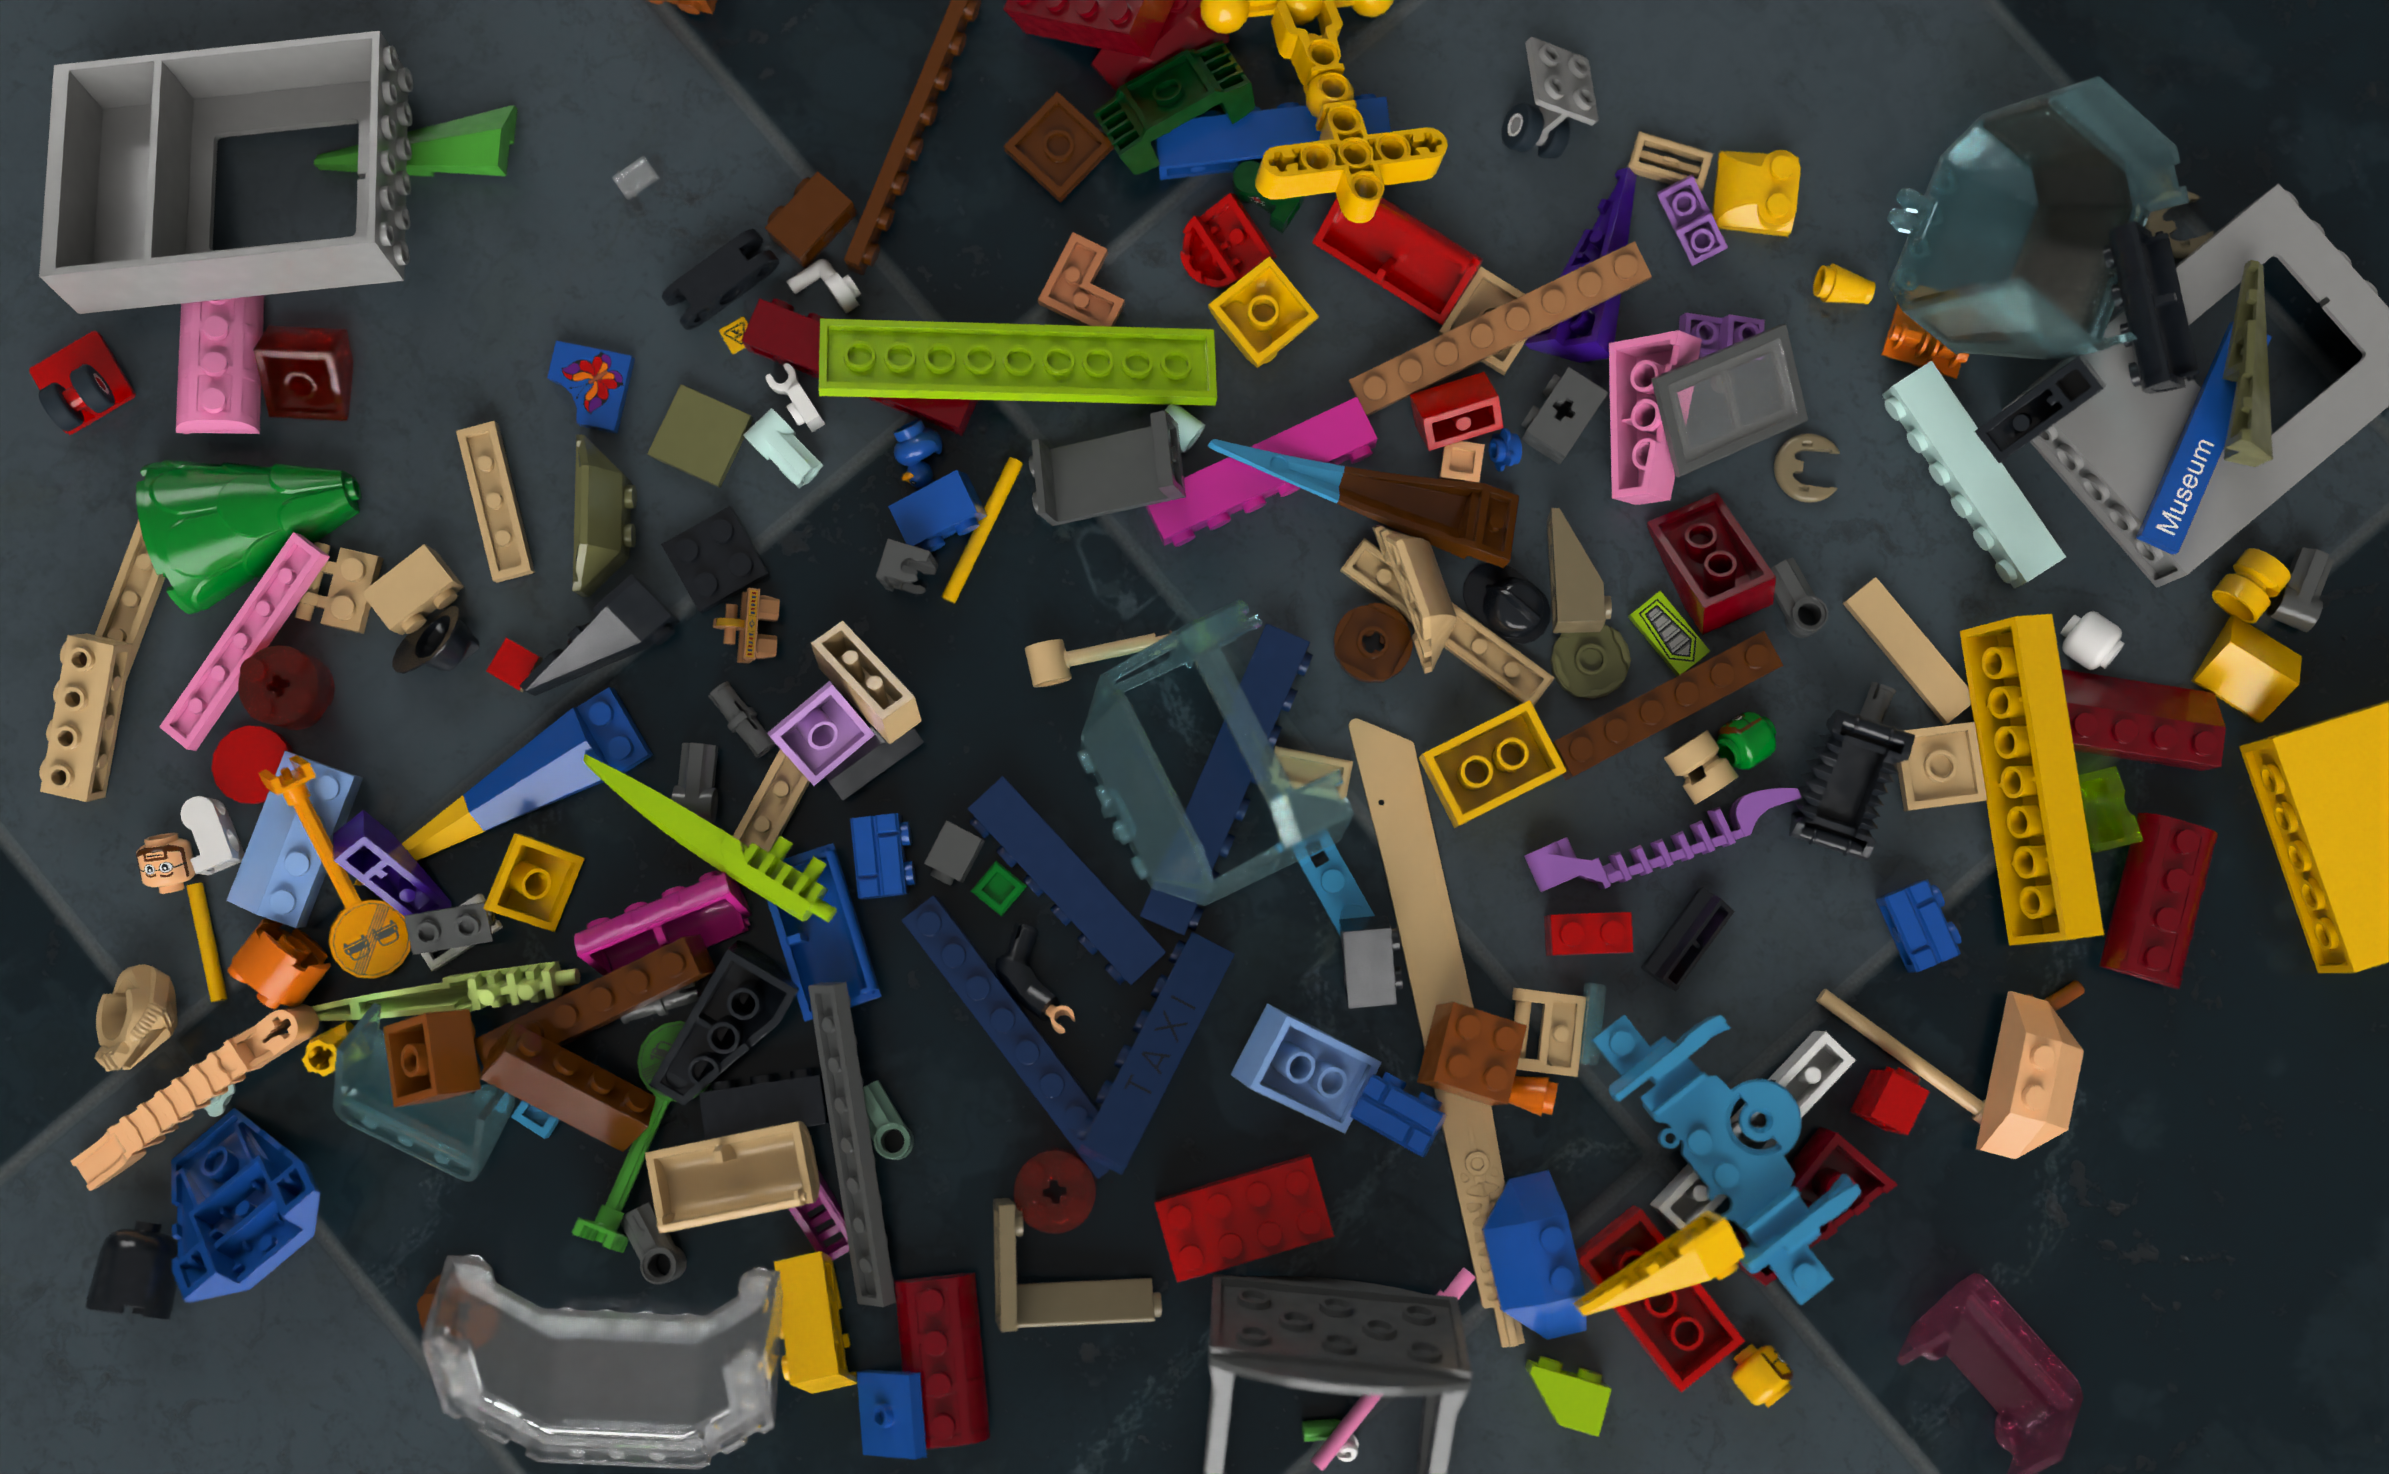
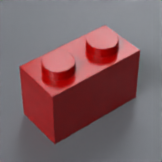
[1410,372,1504,451]
[1544,912,1633,956]
[1850,1067,1930,1135]

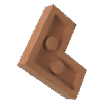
[1038,232,1125,327]

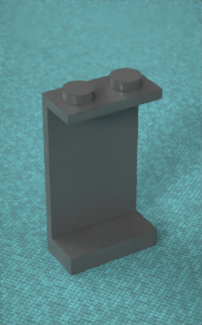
[1029,410,1186,526]

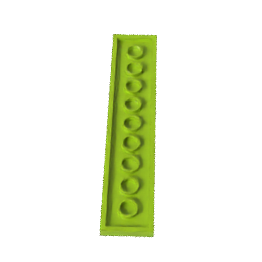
[819,318,1217,406]

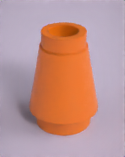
[1509,1076,1559,1117]

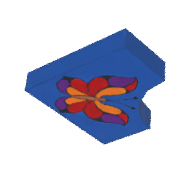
[547,340,635,434]

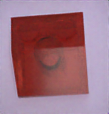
[253,325,354,421]

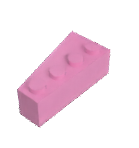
[1609,330,1702,505]

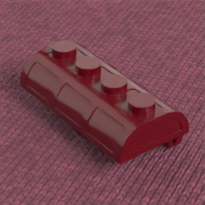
[2099,813,2218,989]
[894,1272,990,1449]

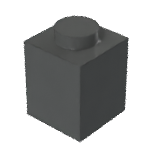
[924,821,985,886]

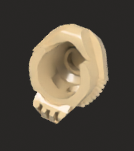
[95,964,178,1072]

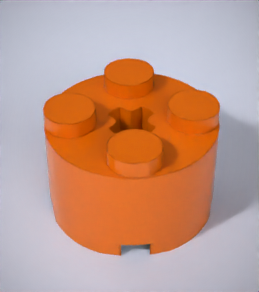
[227,918,331,1009]

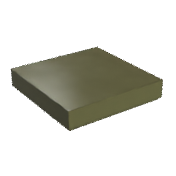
[647,384,754,488]

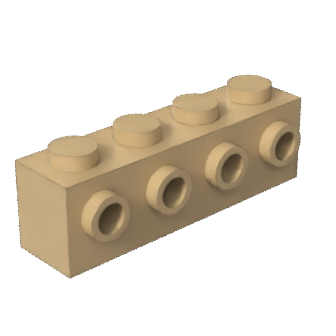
[39,633,133,802]

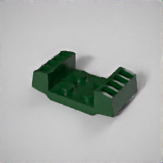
[1093,40,1255,175]

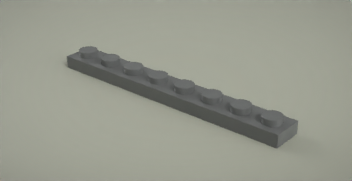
[808,982,896,1307]

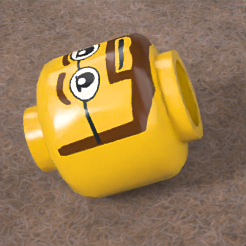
[1731,1344,1793,1408]

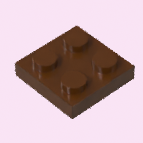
[1004,92,1114,203]

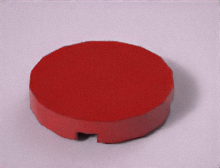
[212,725,293,804]

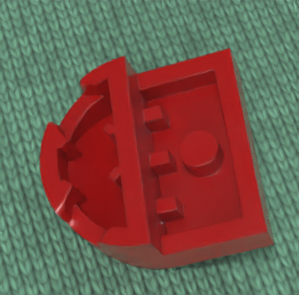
[1180,193,1277,288]

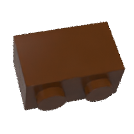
[765,171,858,269]

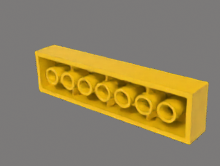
[1960,614,2104,946]

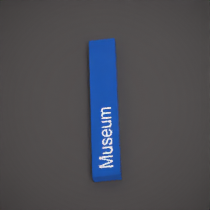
[2136,321,2272,555]

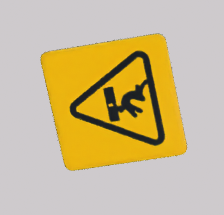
[719,317,748,354]

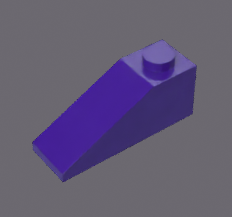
[333,810,452,916]

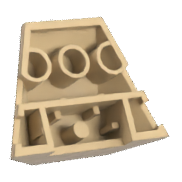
[1372,524,1457,674]

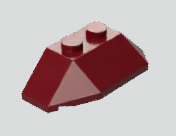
[1092,0,1229,93]

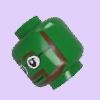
[1716,711,1776,770]

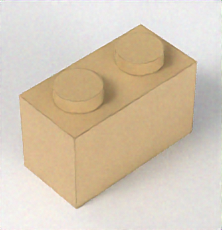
[361,544,464,635]

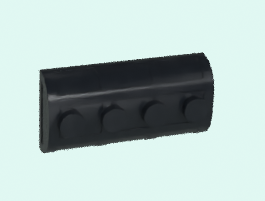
[2103,221,2199,394]

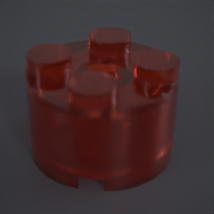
[238,646,335,730]
[1014,1148,1098,1233]

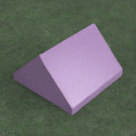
[767,681,875,786]

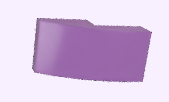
[1656,174,1728,266]
[1679,313,1765,360]

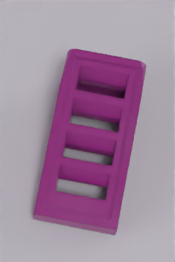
[788,1170,849,1261]

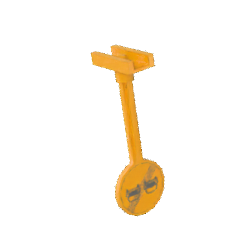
[258,755,411,979]

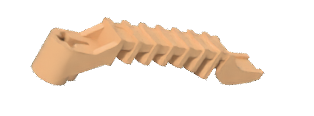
[70,1004,319,1191]

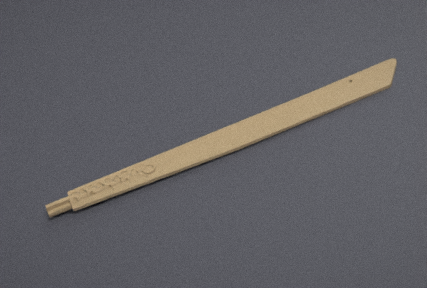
[1348,718,1525,1348]

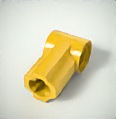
[302,1021,365,1076]

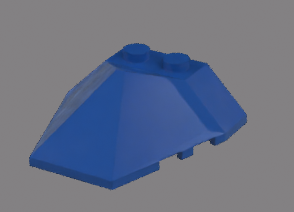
[171,1108,320,1303]

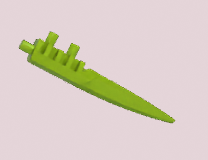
[583,754,837,923]

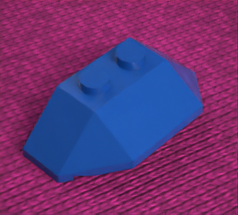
[1482,1170,1586,1340]

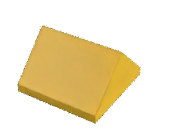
[2191,614,2302,723]
[483,833,585,932]

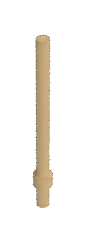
[1816,988,1986,1125]

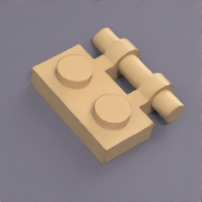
[295,542,383,634]

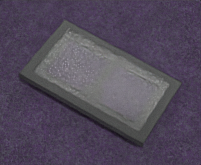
[1651,324,1808,477]

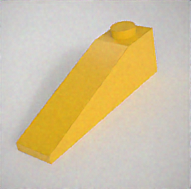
[1573,1211,1745,1315]

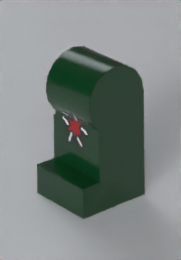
[1233,161,1305,234]

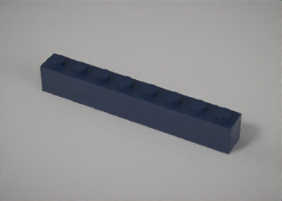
[1140,623,1313,936]
[902,895,1110,1179]

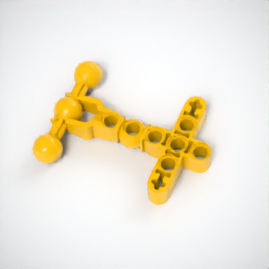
[1200,0,1448,223]

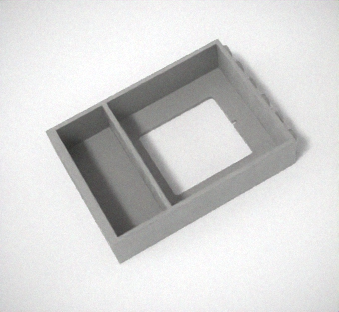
[39,31,413,314]
[2002,183,2389,588]

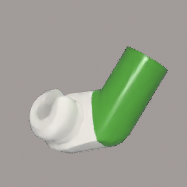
[1302,1419,1359,1462]

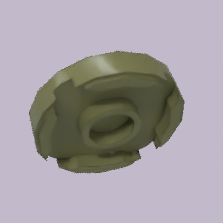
[1550,624,1631,700]

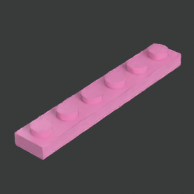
[159,532,330,751]

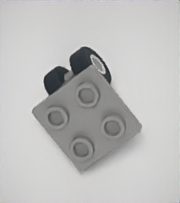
[1502,37,1599,158]

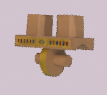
[713,588,780,664]

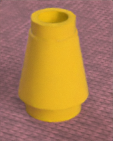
[1813,264,1875,304]

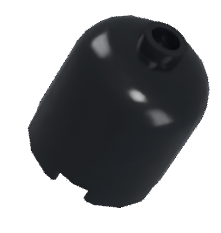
[85,1221,178,1319]

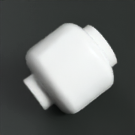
[2060,611,2125,670]

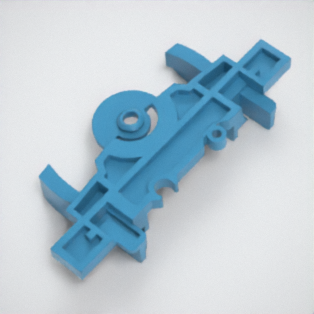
[1591,1015,1861,1305]

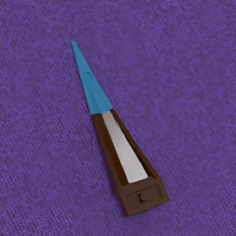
[1208,439,1519,568]

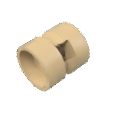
[1664,730,1739,805]

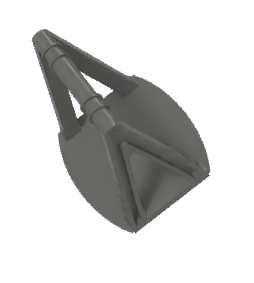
[1202,1274,1471,1474]

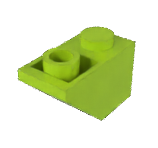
[1525,1356,1612,1437]

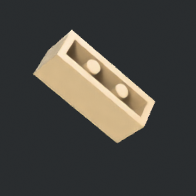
[811,621,921,744]

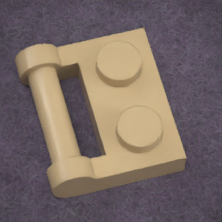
[1512,988,1586,1077]

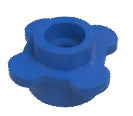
[1489,428,1522,471]

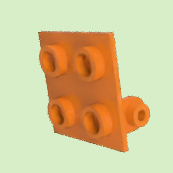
[1881,282,1979,379]

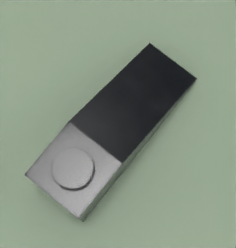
[1974,353,2106,463]

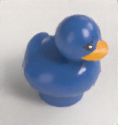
[893,419,943,488]

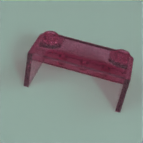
[1897,1273,2083,1474]

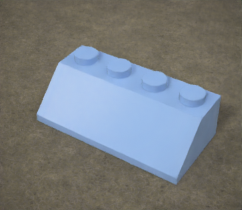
[226,751,363,928]

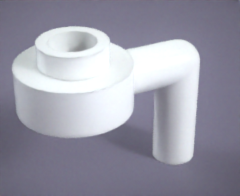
[786,259,861,314]

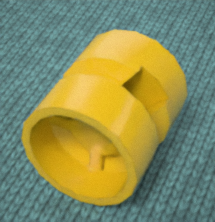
[2212,548,2291,623]

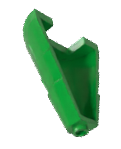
[136,460,361,615]

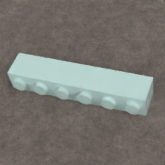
[1882,361,2066,589]

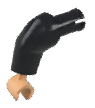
[995,923,1076,1034]

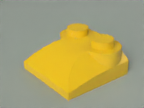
[1712,150,1801,237]
[1208,256,1319,368]

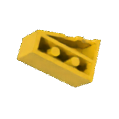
[771,1251,857,1394]

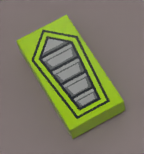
[1628,591,1710,676]

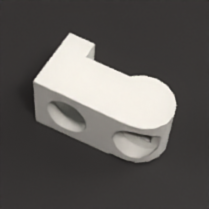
[180,796,244,875]

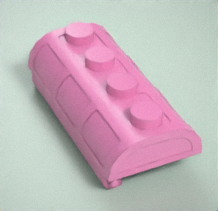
[176,295,264,434]

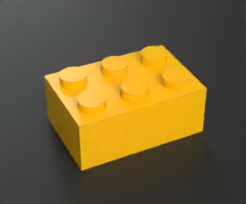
[1419,700,1567,828]

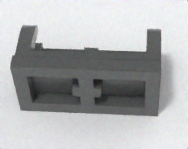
[876,539,938,594]

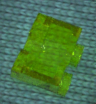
[2078,766,2144,853]

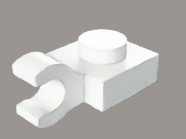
[766,363,825,432]

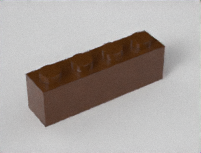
[480,1022,656,1152]

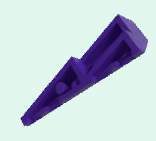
[1525,167,1637,363]

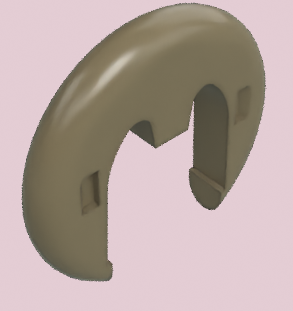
[2144,190,2214,258]
[1774,434,1840,503]

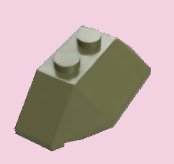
[572,435,637,597]

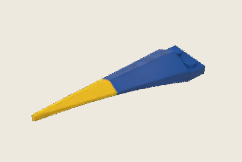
[354,687,653,886]

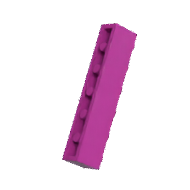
[1145,397,1378,547]

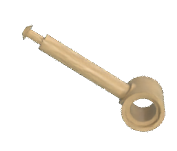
[1025,630,1176,687]

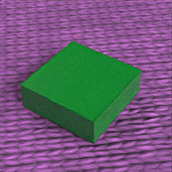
[971,861,1027,917]

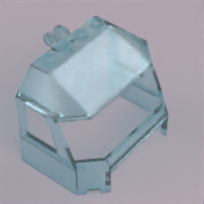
[1077,599,1354,906]

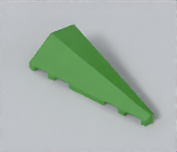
[314,105,517,177]

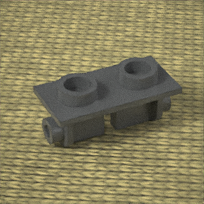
[404,902,496,955]

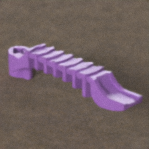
[1524,788,1802,892]

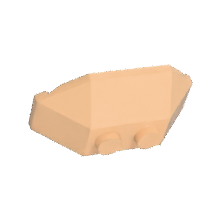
[1976,991,2084,1159]

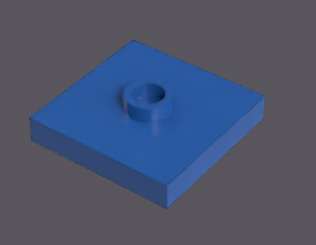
[857,1370,927,1460]

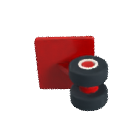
[29,331,136,435]

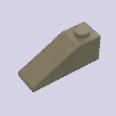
[1547,508,1612,633]

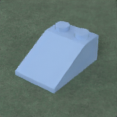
[1231,1003,1382,1133]

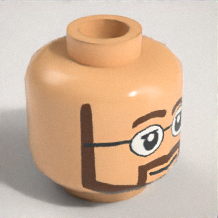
[136,833,195,894]

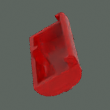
[1312,197,1483,325]

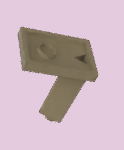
[993,1198,1162,1332]

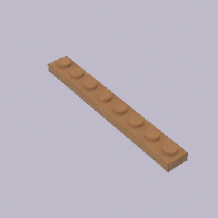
[1349,241,1652,416]

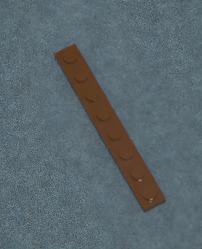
[844,0,981,276]

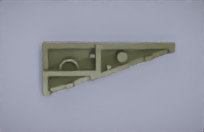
[2223,260,2273,467]

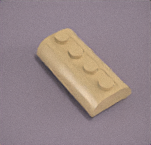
[645,1121,819,1233]

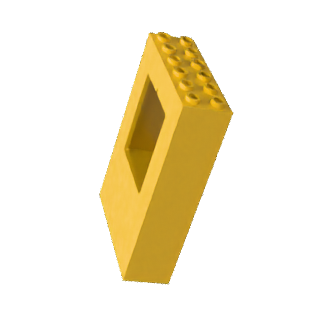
[2239,700,2389,973]

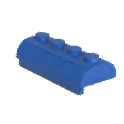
[767,843,882,1022]

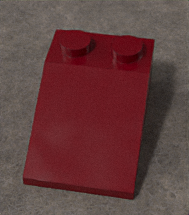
[1647,492,1776,635]

